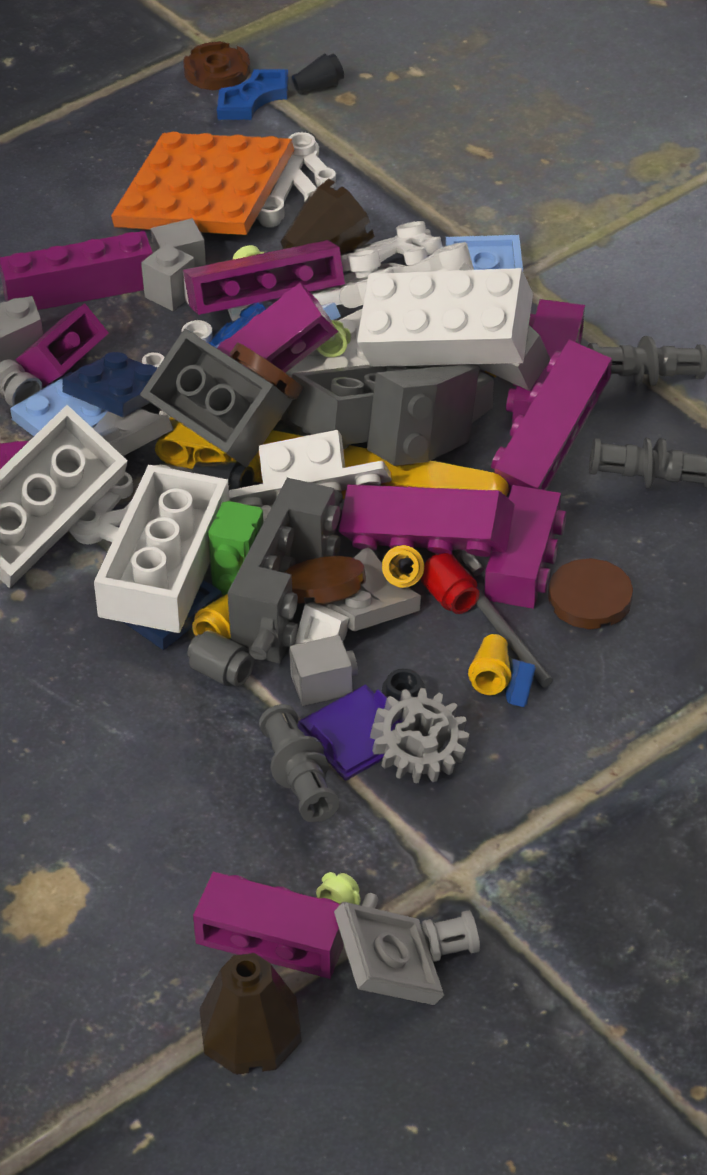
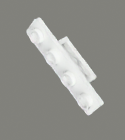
[229,430,392,508]

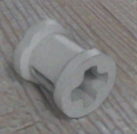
[422,910,480,962]

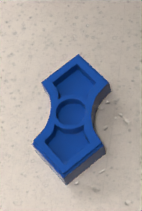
[217,69,288,120]

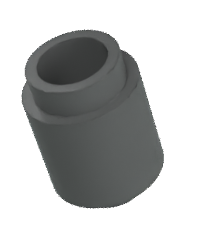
[187,630,254,687]

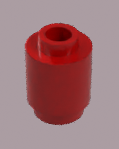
[420,553,480,614]

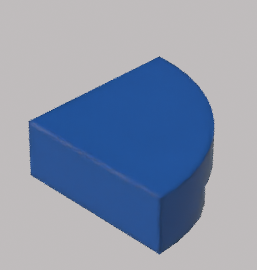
[505,658,536,707]

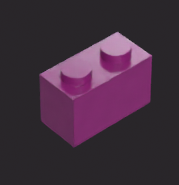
[15,303,109,388]

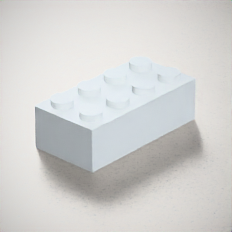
[357,268,533,367]
[0,405,127,588]
[94,465,229,633]

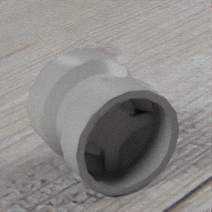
[0,359,43,407]

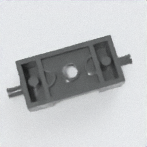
[227,477,343,663]

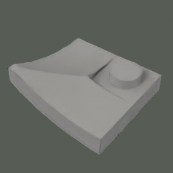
[93,408,173,456]
[304,548,421,631]

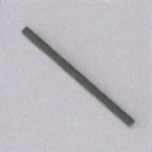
[435,553,553,687]

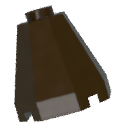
[280,179,375,256]
[199,953,302,1075]

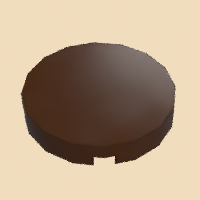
[183,41,250,90]
[230,342,304,400]
[283,556,366,604]
[548,558,633,629]

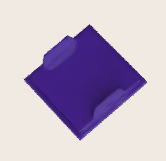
[297,684,402,781]

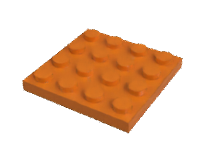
[111,132,294,235]

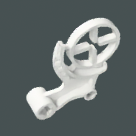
[310,242,474,308]

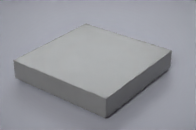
[334,902,444,1005]

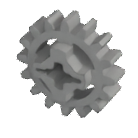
[370,688,469,783]

